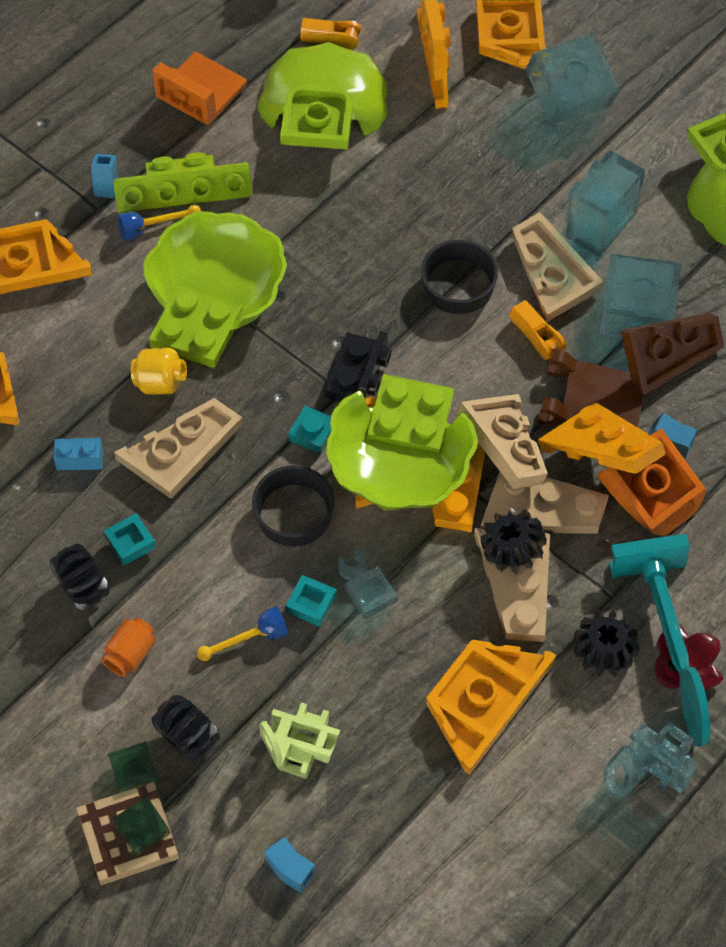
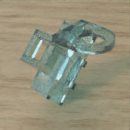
[604,722,699,797]

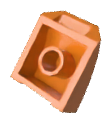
[597,428,706,536]

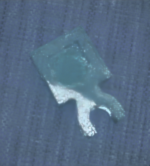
[338,549,398,619]

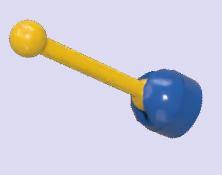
[117,205,201,241]
[197,606,289,661]

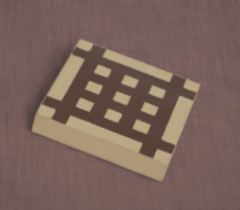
[77,782,179,886]

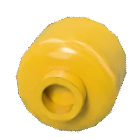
[130,348,187,395]

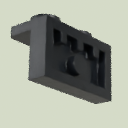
[324,331,392,402]

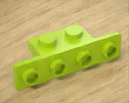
[113,152,253,213]

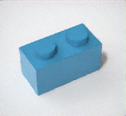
[54,438,103,470]

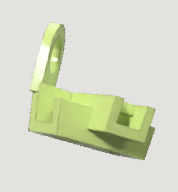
[259,702,340,779]

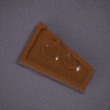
[620,313,724,396]

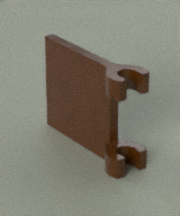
[537,349,643,427]

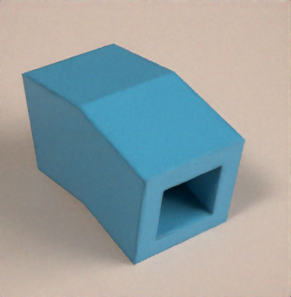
[91,154,118,198]
[648,413,697,459]
[264,837,316,893]

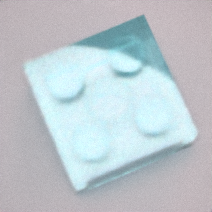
[525,32,620,128]
[565,150,645,257]
[599,253,681,338]

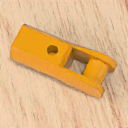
[301,18,361,49]
[509,300,567,360]

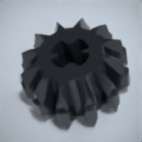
[480,507,547,575]
[50,543,110,610]
[573,610,640,677]
[151,695,220,761]

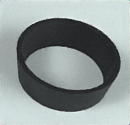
[421,240,498,314]
[252,465,335,547]

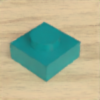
[288,406,331,454]
[103,513,156,566]
[285,575,337,627]

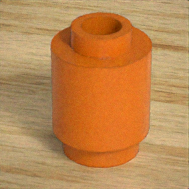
[101,618,156,677]

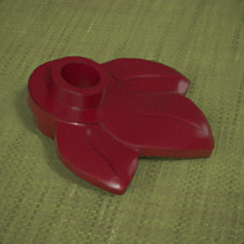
[654,624,724,690]

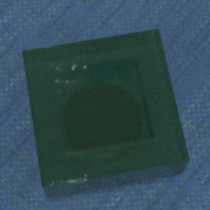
[108,741,159,793]
[112,796,170,856]

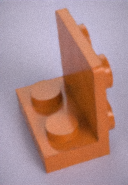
[152,52,247,126]

